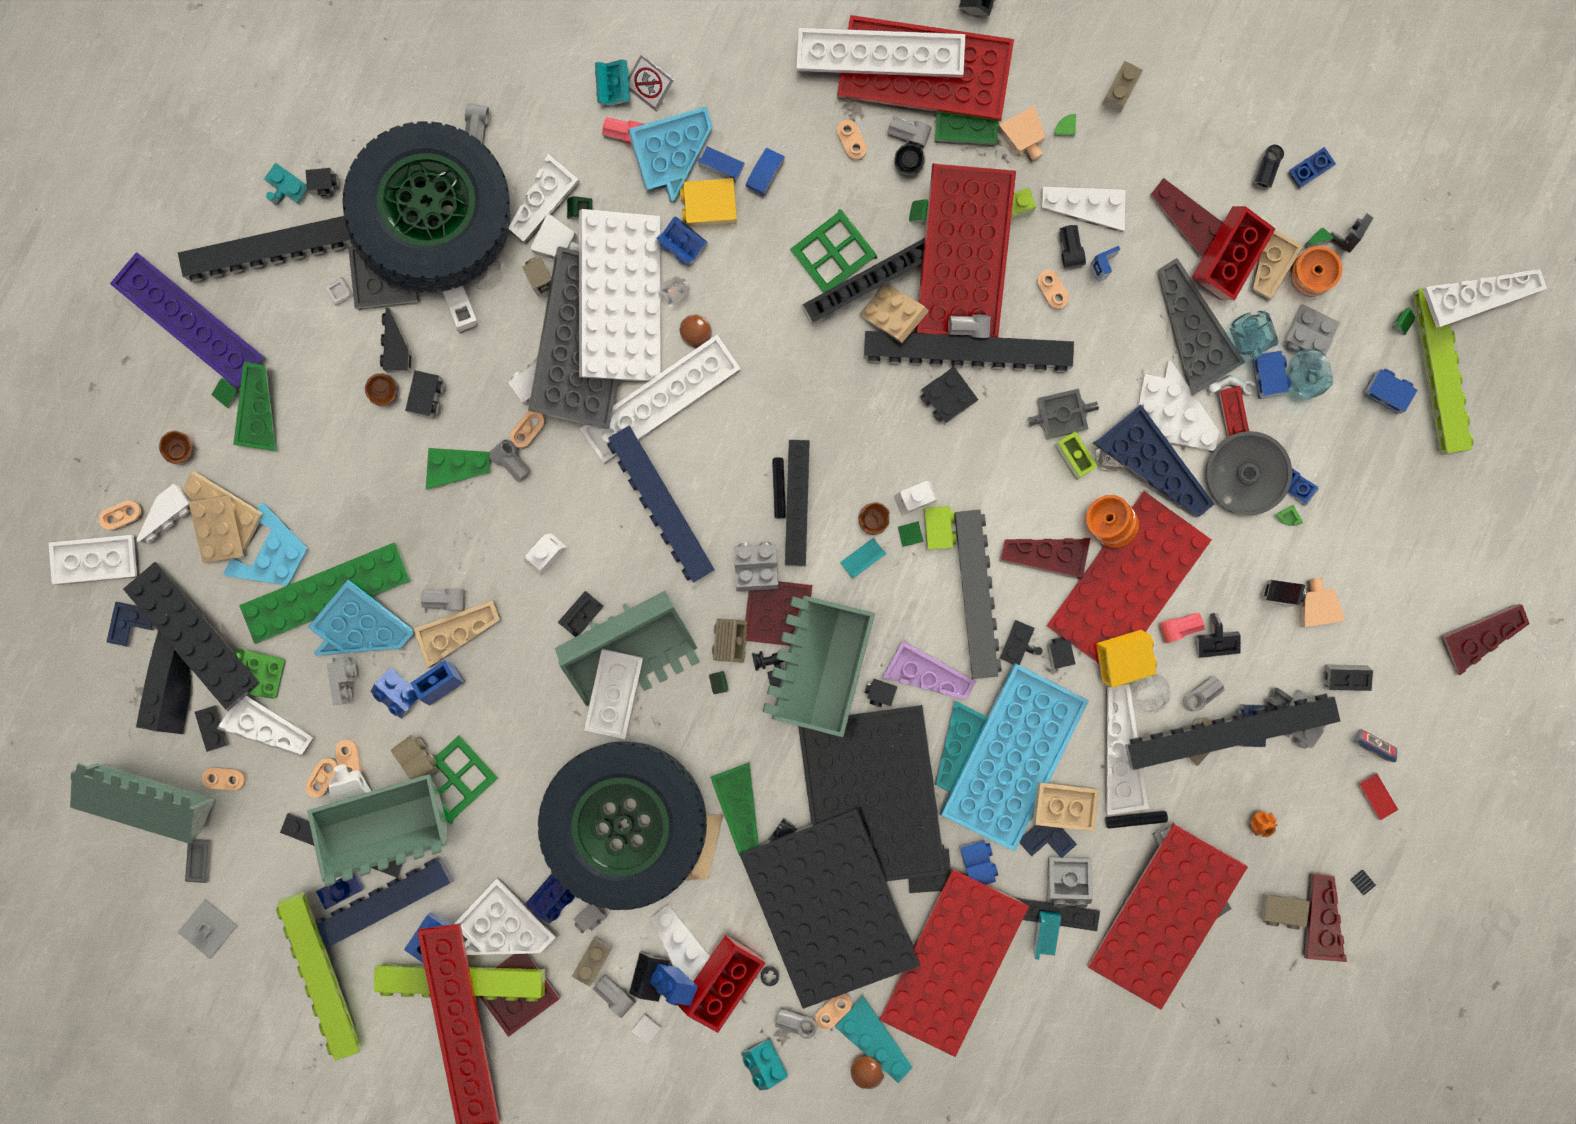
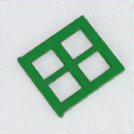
[790,209,877,293]
[434,735,498,824]

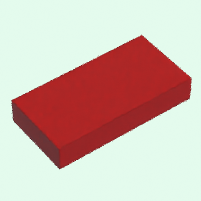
[1357,773,1399,820]

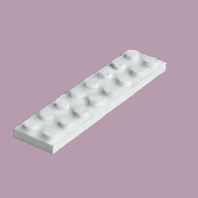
[797,28,965,77]
[580,335,741,463]

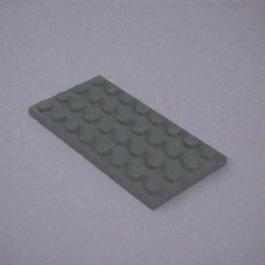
[528,246,618,429]

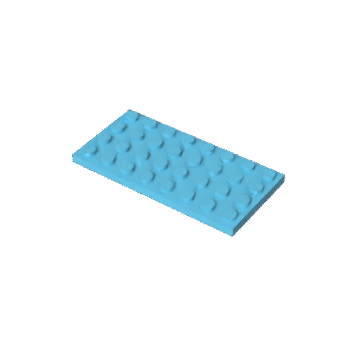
[940,663,1089,851]

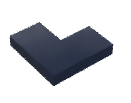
[106,601,154,647]
[1019,825,1077,858]

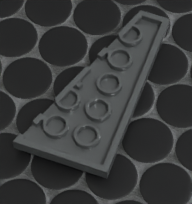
[1158,258,1245,396]

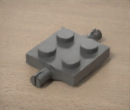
[1028,389,1099,439]

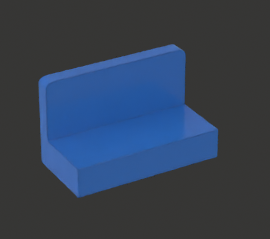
[698,146,745,183]
[1091,246,1121,281]

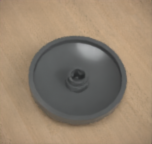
[1207,431,1292,515]

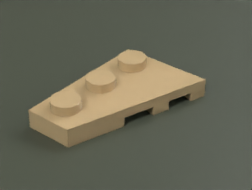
[1253,230,1303,300]
[687,814,724,881]

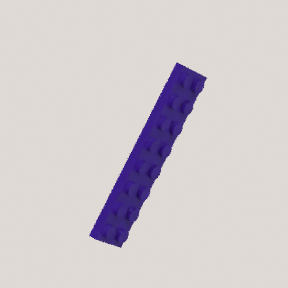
[110,252,265,390]

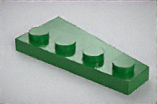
[233,362,276,451]

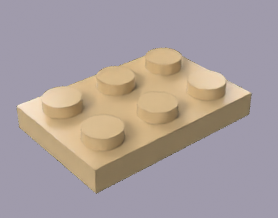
[859,283,928,343]
[189,494,244,563]
[1033,782,1099,831]

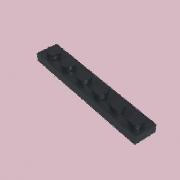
[280,813,403,878]

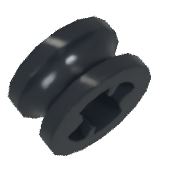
[752,651,766,671]
[760,966,779,986]

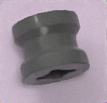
[1266,687,1293,707]

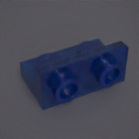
[526,874,574,923]

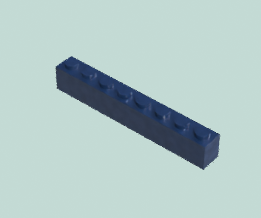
[607,425,715,583]
[289,858,453,949]

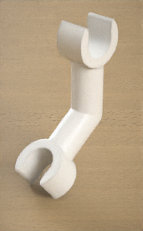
[1206,375,1255,396]

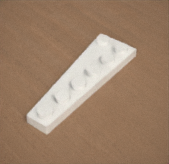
[1422,269,1547,328]
[1106,683,1149,815]

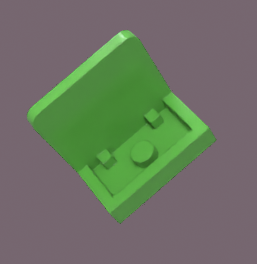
[235,648,284,699]

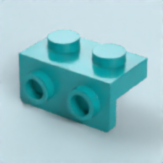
[595,59,630,106]
[741,1039,788,1091]

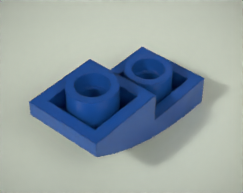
[746,147,785,195]
[1289,147,1336,187]
[1288,468,1319,506]

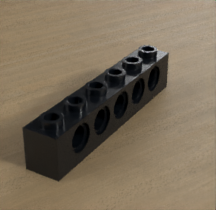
[785,440,810,567]

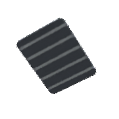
[1351,870,1376,895]

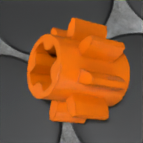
[1250,811,1278,837]

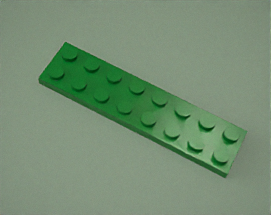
[239,542,411,644]

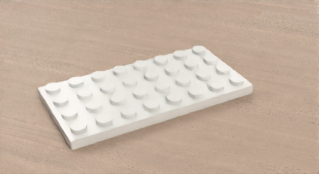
[579,209,660,381]

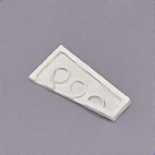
[509,154,580,243]
[1041,187,1126,232]
[217,696,313,757]
[651,904,710,981]

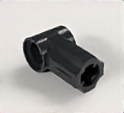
[1254,144,1284,188]
[1059,225,1086,268]

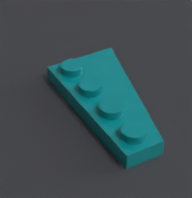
[935,701,987,792]
[835,994,912,1083]

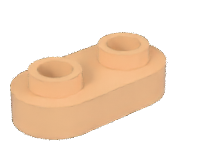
[837,120,867,160]
[1037,270,1069,310]
[510,411,545,448]
[99,501,141,530]
[335,740,361,773]
[306,758,338,798]
[202,767,246,791]
[815,993,852,1029]

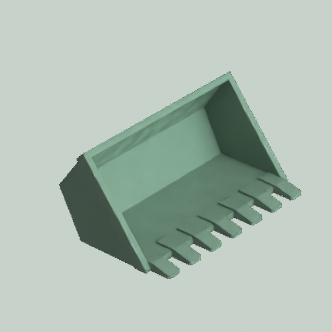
[555,591,700,706]
[763,596,875,737]
[307,774,447,887]

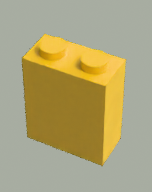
[680,178,737,227]
[1096,630,1157,688]

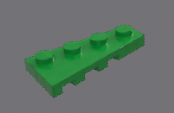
[710,762,759,856]

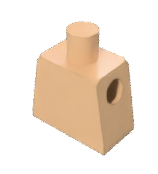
[998,106,1045,161]
[1300,578,1345,627]

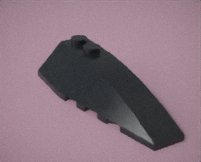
[136,631,192,734]

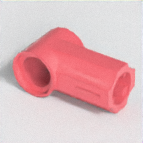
[602,117,644,145]
[1160,613,1205,643]

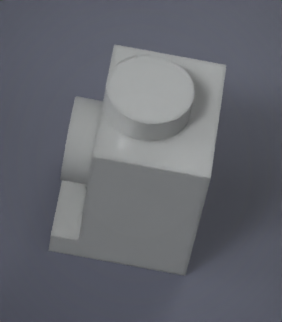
[574,904,608,934]

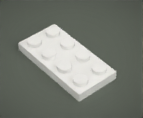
[49,535,137,585]
[584,648,643,739]

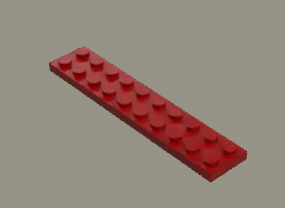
[417,923,500,1124]

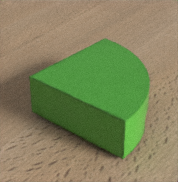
[1054,114,1076,136]
[1274,505,1303,526]

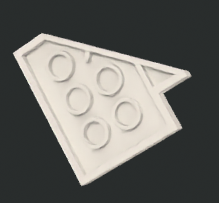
[1138,361,1219,452]
[454,879,557,955]

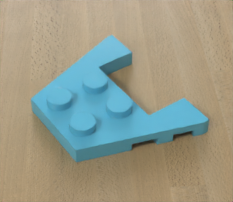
[223,503,308,586]

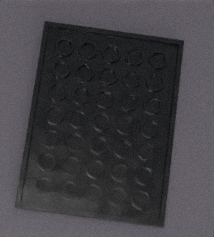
[798,705,946,881]
[739,808,920,1009]

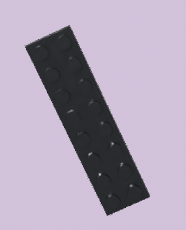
[123,562,260,711]

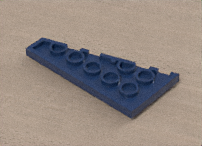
[1092,404,1214,517]

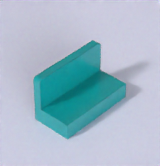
[840,538,887,579]
[1033,911,1061,960]

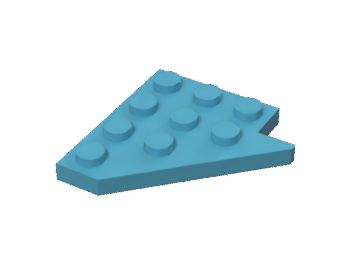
[627,106,712,201]
[308,580,414,655]

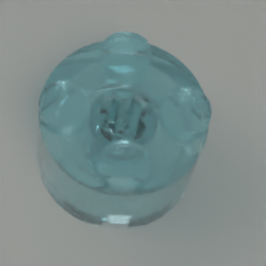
[1230,311,1279,359]
[1288,349,1333,399]

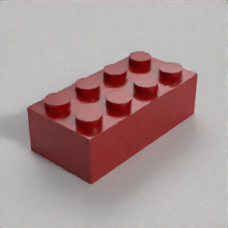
[1192,206,1276,301]
[678,935,766,1033]

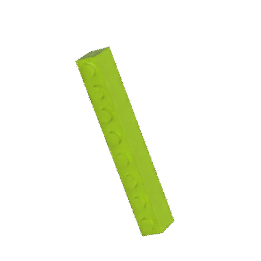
[1413,287,1474,455]
[276,892,361,1061]
[374,964,545,1001]

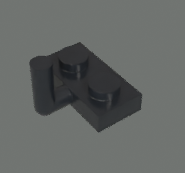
[1330,213,1374,253]
[1197,613,1241,658]
[999,620,1043,665]
[194,705,228,752]

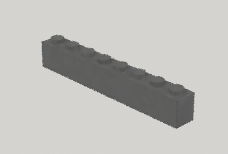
[954,509,1002,679]

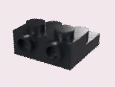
[920,367,979,425]
[908,844,951,893]

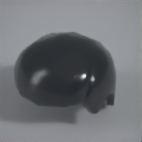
[894,143,926,176]

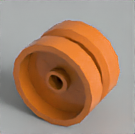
[1290,246,1343,296]
[1086,495,1139,548]

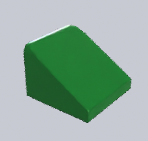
[909,199,928,224]
[1305,227,1334,248]
[1392,308,1415,335]
[211,378,240,408]
[898,521,923,547]

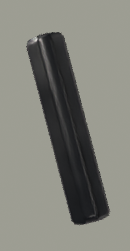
[772,457,786,519]
[1105,811,1168,829]

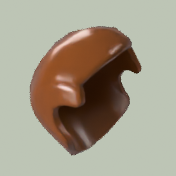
[679,314,712,349]
[365,373,397,406]
[159,430,192,464]
[858,502,890,535]
[851,1056,884,1089]

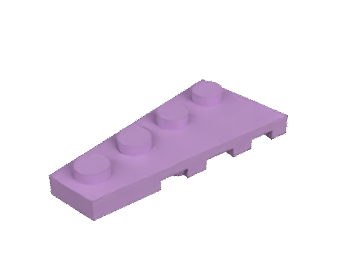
[882,641,976,700]

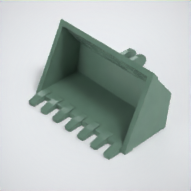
[70,763,216,844]

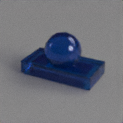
[316,872,364,910]

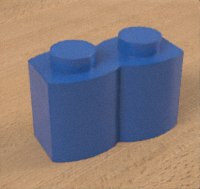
[959,840,999,885]

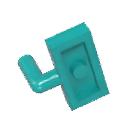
[264,162,308,205]

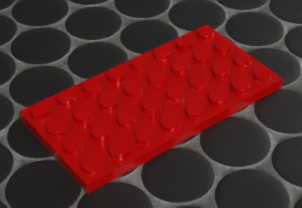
[837,15,1014,121]
[915,163,1016,337]
[1046,491,1212,665]
[1087,823,1248,1010]
[879,868,1029,1057]

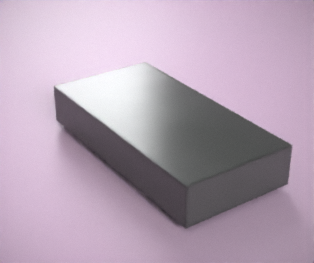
[185,839,211,883]

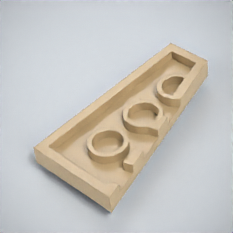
[183,471,263,550]
[414,601,500,668]

